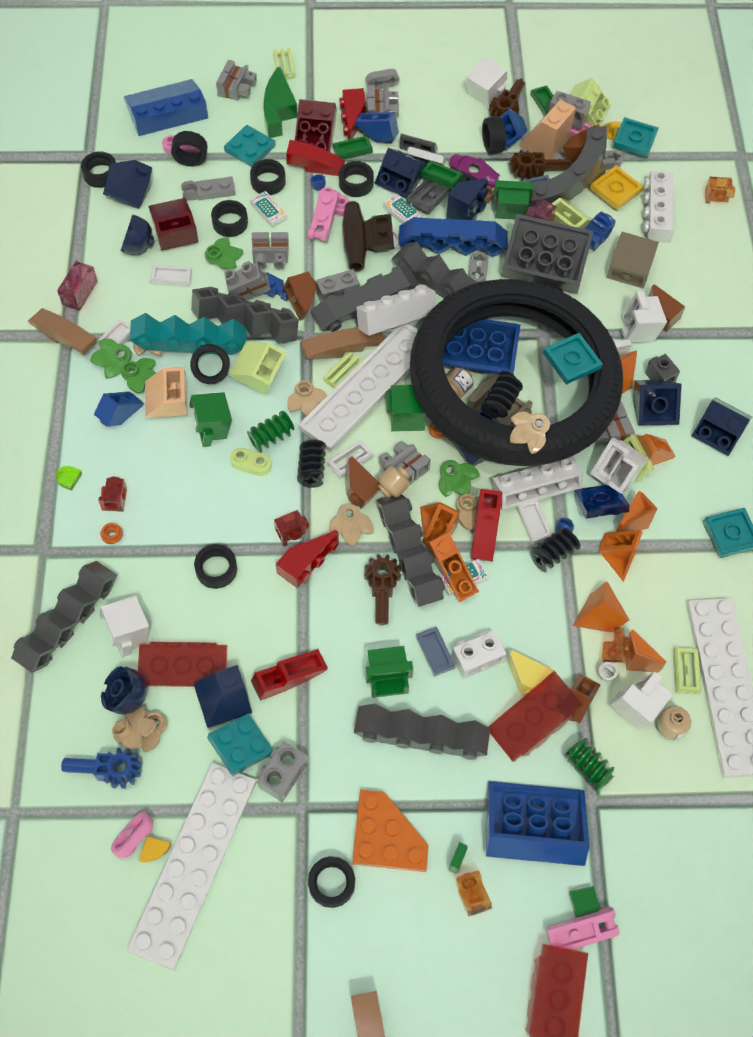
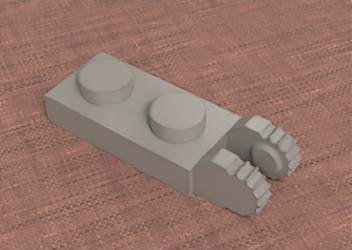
[181,176,236,201]

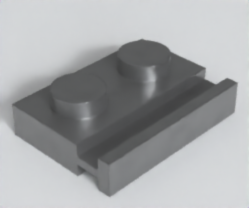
[407,179,450,213]

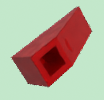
[339,88,366,140]
[471,489,502,562]
[275,530,339,588]

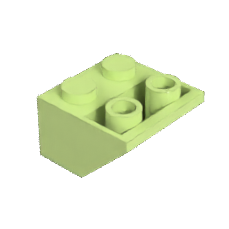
[570,78,611,127]
[544,198,592,229]
[228,341,287,395]

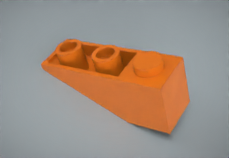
[424,532,479,602]

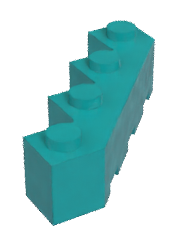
[130,313,247,355]

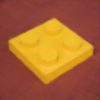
[590,165,644,210]

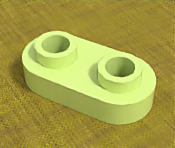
[230,448,272,476]

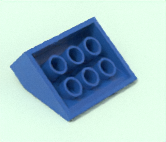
[123,79,208,136]
[443,319,521,374]
[486,781,590,866]

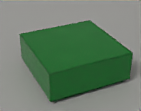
[448,842,468,874]
[569,886,600,918]

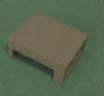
[606,232,659,289]
[467,373,533,427]

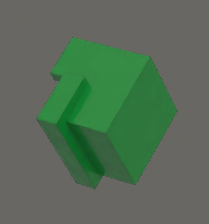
[493,180,534,220]
[386,385,426,432]
[189,392,232,447]
[365,646,413,698]

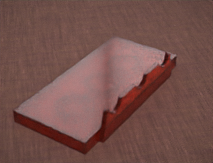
[138,642,228,687]
[488,671,583,762]
[525,944,588,1037]

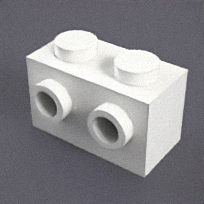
[451,631,507,679]

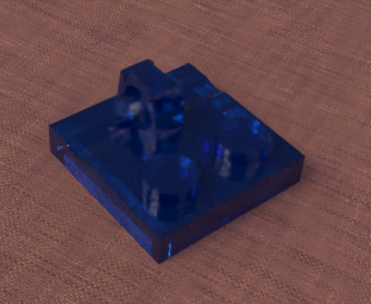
[574,485,629,519]

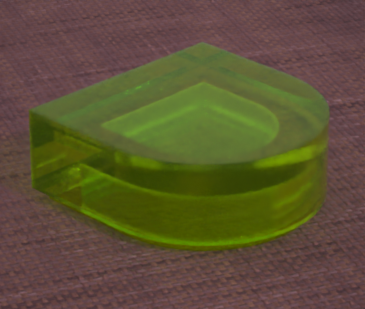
[56,466,82,491]

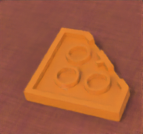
[352,789,429,872]

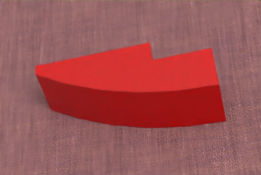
[286,140,345,176]
[251,649,328,701]

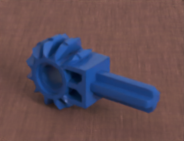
[586,211,615,251]
[61,747,142,789]

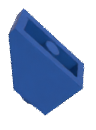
[500,109,528,148]
[355,112,399,143]
[93,391,144,427]

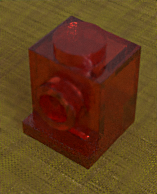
[98,476,127,512]
[274,510,309,547]

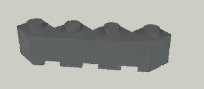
[392,242,479,299]
[311,265,419,332]
[191,287,299,344]
[376,494,445,607]
[11,561,117,673]
[354,703,491,760]

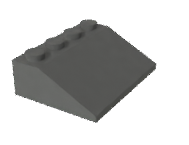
[502,214,594,294]

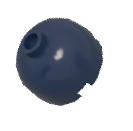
[120,214,154,255]
[101,666,147,715]

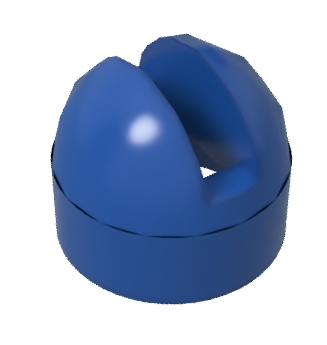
[310,174,326,191]
[556,518,574,532]

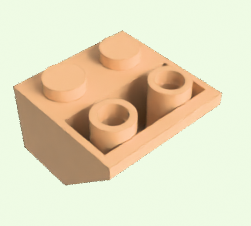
[145,367,188,418]

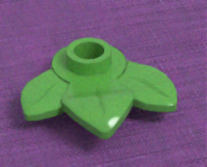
[205,237,243,269]
[90,338,131,378]
[121,358,156,393]
[439,460,480,497]

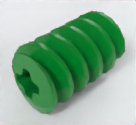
[247,411,295,453]
[564,738,615,792]

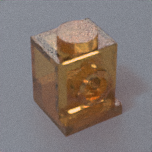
[705,176,735,204]

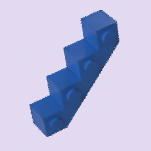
[398,217,508,257]

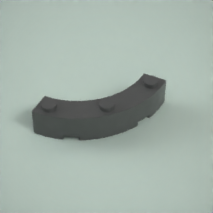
[532,126,607,212]

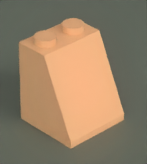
[520,100,576,159]

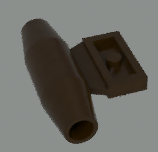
[342,201,395,272]

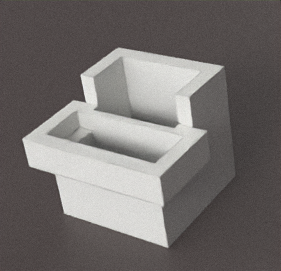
[466,56,507,108]
[621,291,667,342]
[590,438,649,494]
[99,596,150,658]
[609,672,673,730]

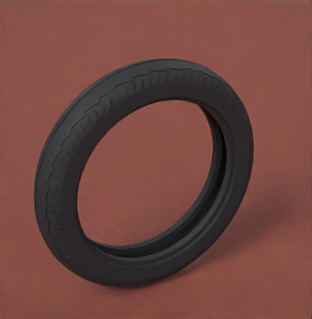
[410,279,623,466]

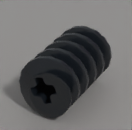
[481,371,523,418]
[297,440,326,488]
[530,528,581,572]

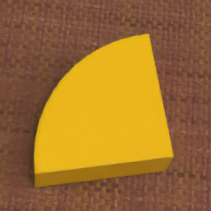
[603,122,621,140]
[139,836,171,863]

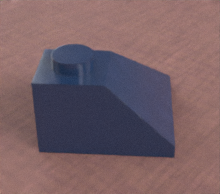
[103,160,153,209]
[633,380,682,426]
[193,665,252,729]

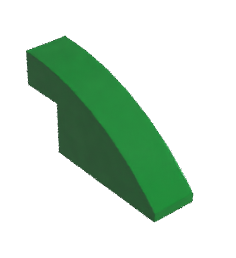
[263,67,298,138]

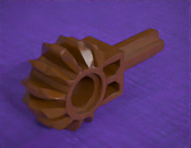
[489,78,526,117]
[509,150,571,180]
[364,554,401,626]

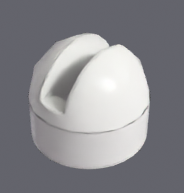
[599,662,618,681]

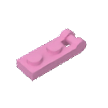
[308,190,340,242]
[546,907,620,955]

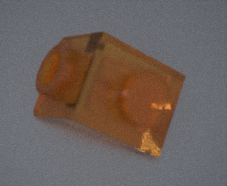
[602,627,630,662]
[456,870,492,917]

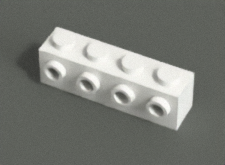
[643,171,673,243]
[356,285,436,336]
[493,456,583,510]

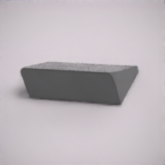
[399,133,438,154]

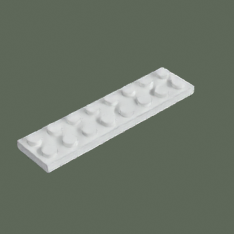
[298,323,418,452]
[687,598,753,778]
[127,763,257,971]

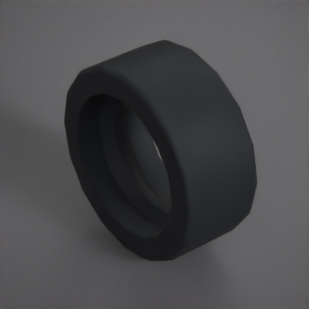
[482,116,506,154]
[171,131,208,167]
[81,151,116,188]
[250,159,286,195]
[339,161,374,197]
[211,200,248,237]
[190,344,230,384]
[194,544,238,589]
[308,856,355,908]

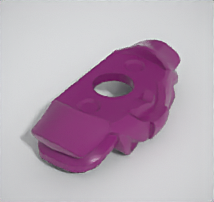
[449,154,500,188]

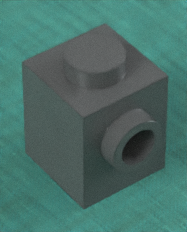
[645,353,680,383]

